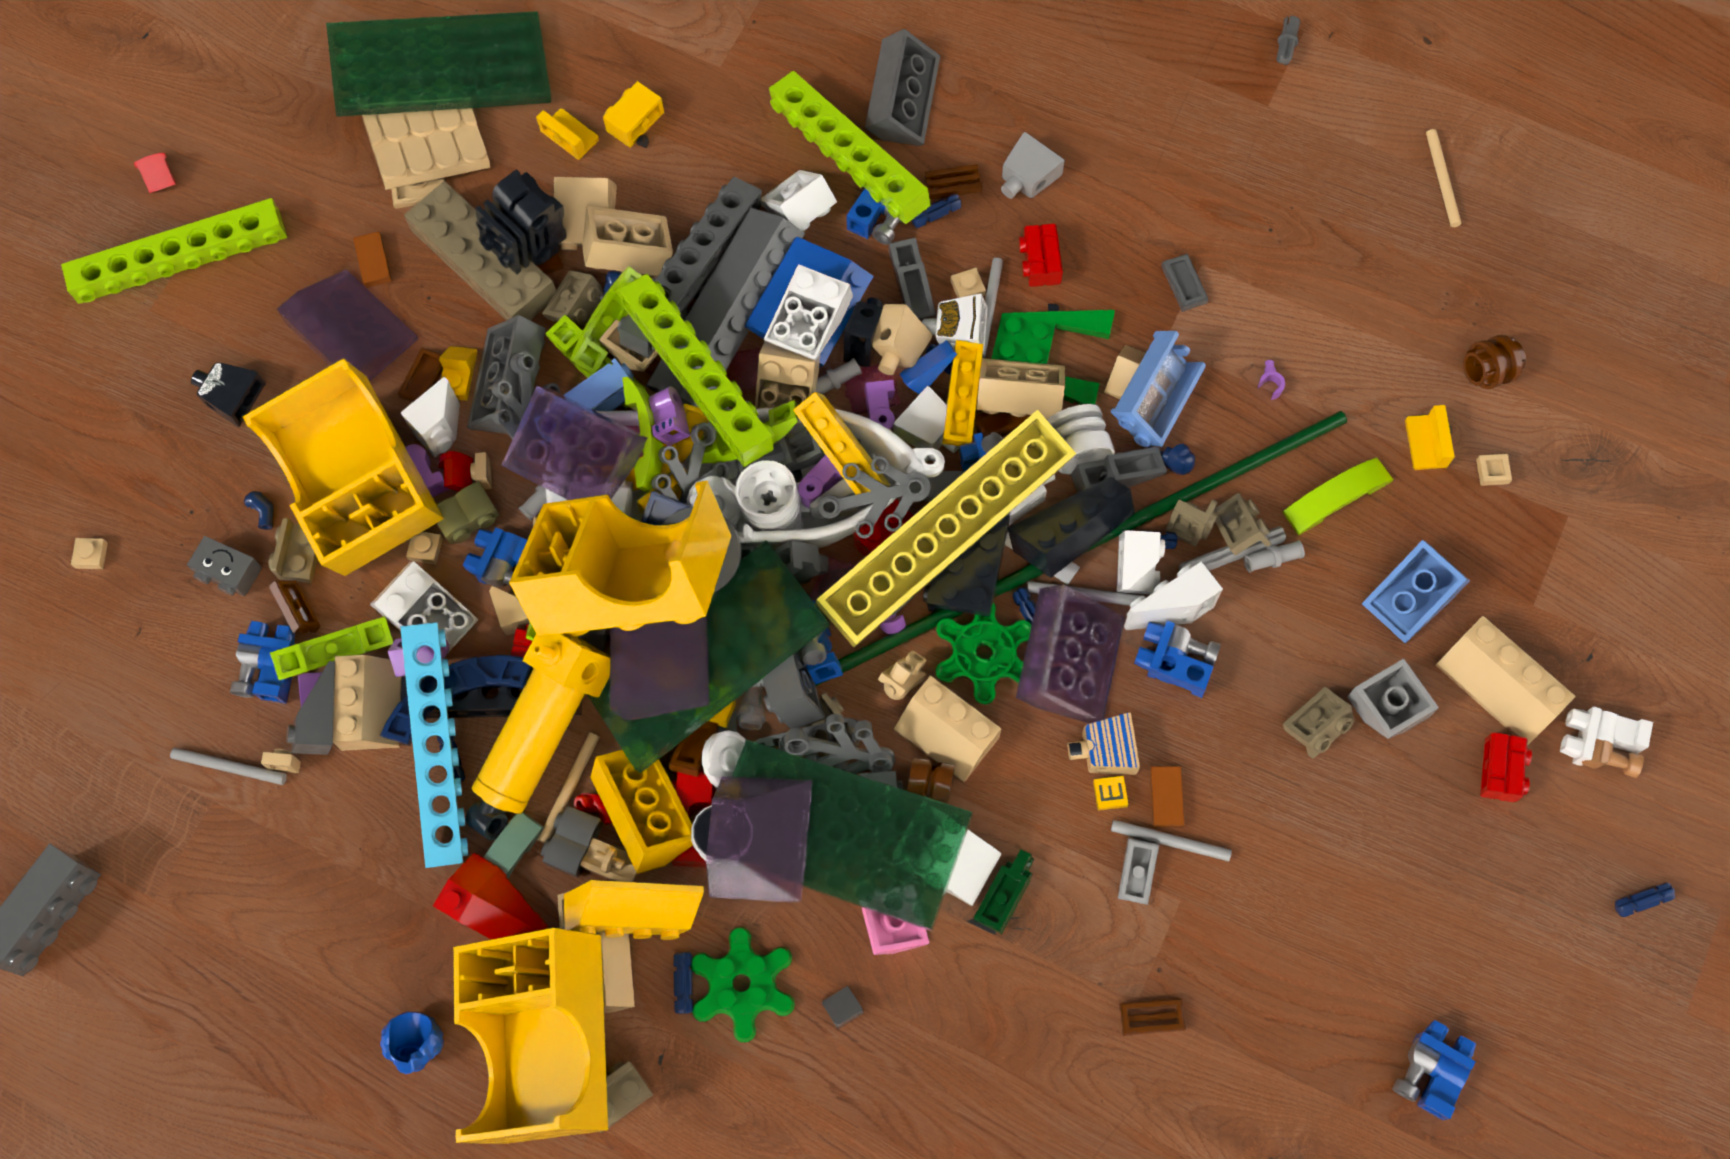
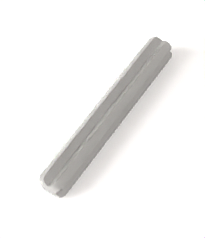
[1178,526,1286,571]

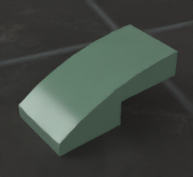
[484,812,545,878]

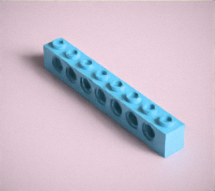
[400,622,469,868]

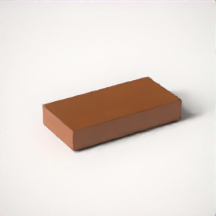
[353,231,392,288]
[1150,766,1184,827]

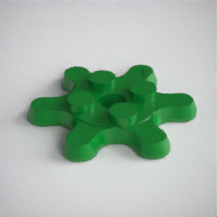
[936,603,1034,705]
[690,926,795,1043]

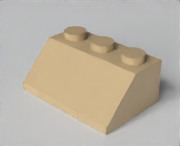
[582,205,673,276]
[977,358,1065,419]
[333,655,402,751]
[894,676,1001,783]

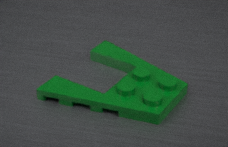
[991,310,1115,405]

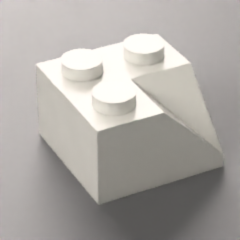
[1117,530,1165,594]

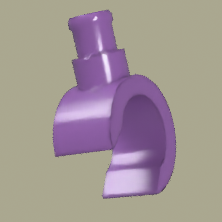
[1258,360,1285,400]
[880,614,906,634]

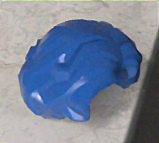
[380,1011,444,1075]

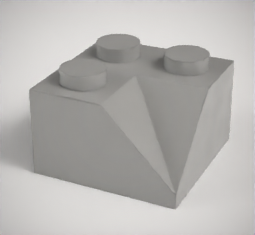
[1347,659,1439,739]

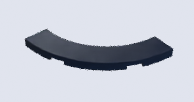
[380,655,533,746]

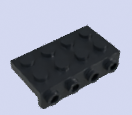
[923,512,1011,617]

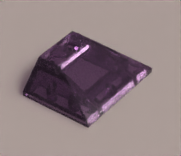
[706,776,812,902]

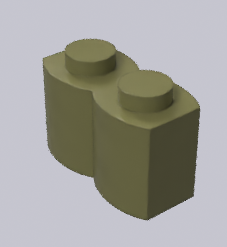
[437,482,499,544]

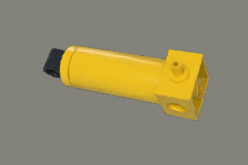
[465,634,618,841]

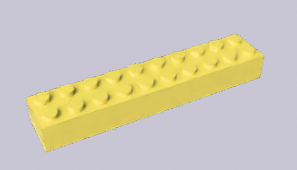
[816,410,1076,647]

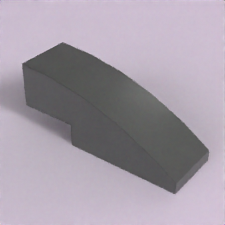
[888,238,936,320]
[735,430,826,474]
[1071,447,1167,493]

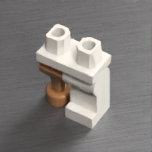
[1560,707,1653,778]

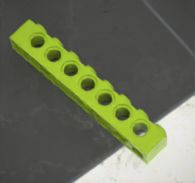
[769,71,931,224]
[61,198,287,304]
[618,274,774,468]

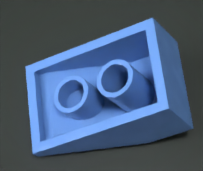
[1362,540,1470,644]

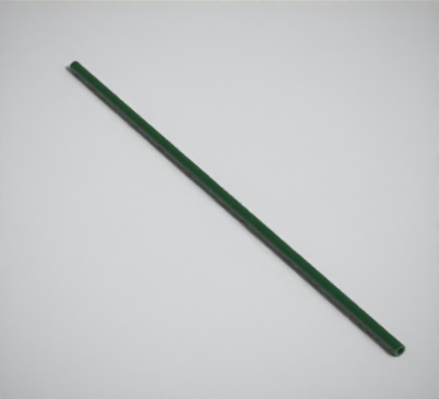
[815,411,1347,687]

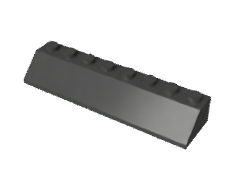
[645,208,805,407]

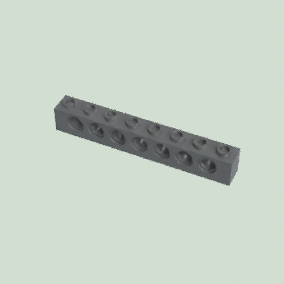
[617,177,762,358]

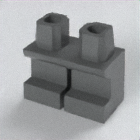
[758,540,829,590]

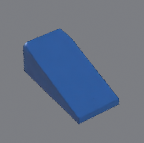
[900,340,957,394]

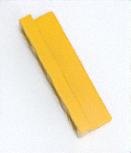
[942,340,984,446]
[793,392,891,495]

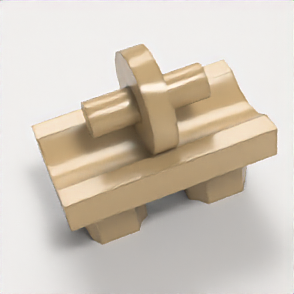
[878,651,927,700]
[580,838,637,882]

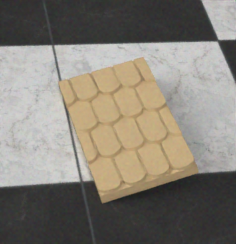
[340,24,490,190]

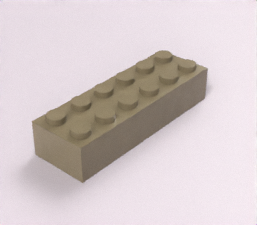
[404,181,556,321]

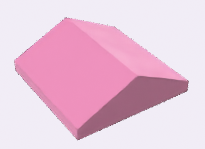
[858,885,929,955]

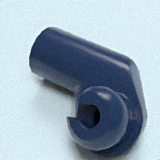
[244,491,274,530]

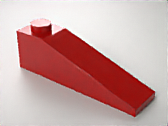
[433,853,550,940]

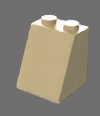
[554,177,617,251]

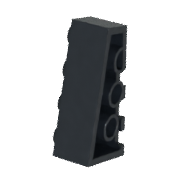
[1007,477,1135,578]

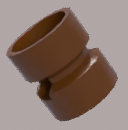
[907,757,955,803]

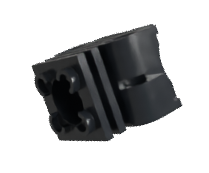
[475,169,567,275]

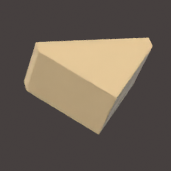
[599,320,658,372]
[1104,345,1146,399]
[489,586,530,636]

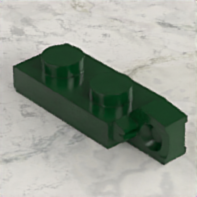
[973,849,1034,935]

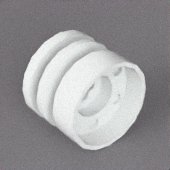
[1047,404,1115,475]
[735,461,801,531]

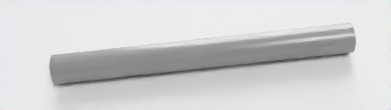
[982,258,1003,358]
[1027,581,1142,606]
[170,747,287,785]
[1111,819,1232,862]

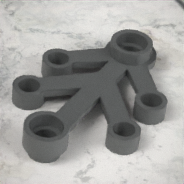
[492,351,561,461]
[651,423,730,503]
[818,456,930,538]
[784,714,895,779]

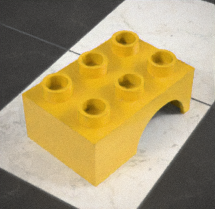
[243,358,444,576]
[509,480,732,637]
[453,928,608,1144]

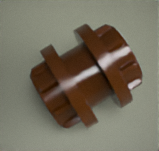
[1463,335,1526,390]

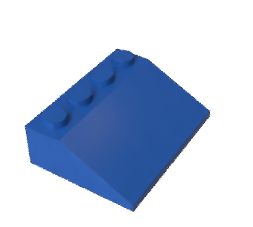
[744,237,874,368]

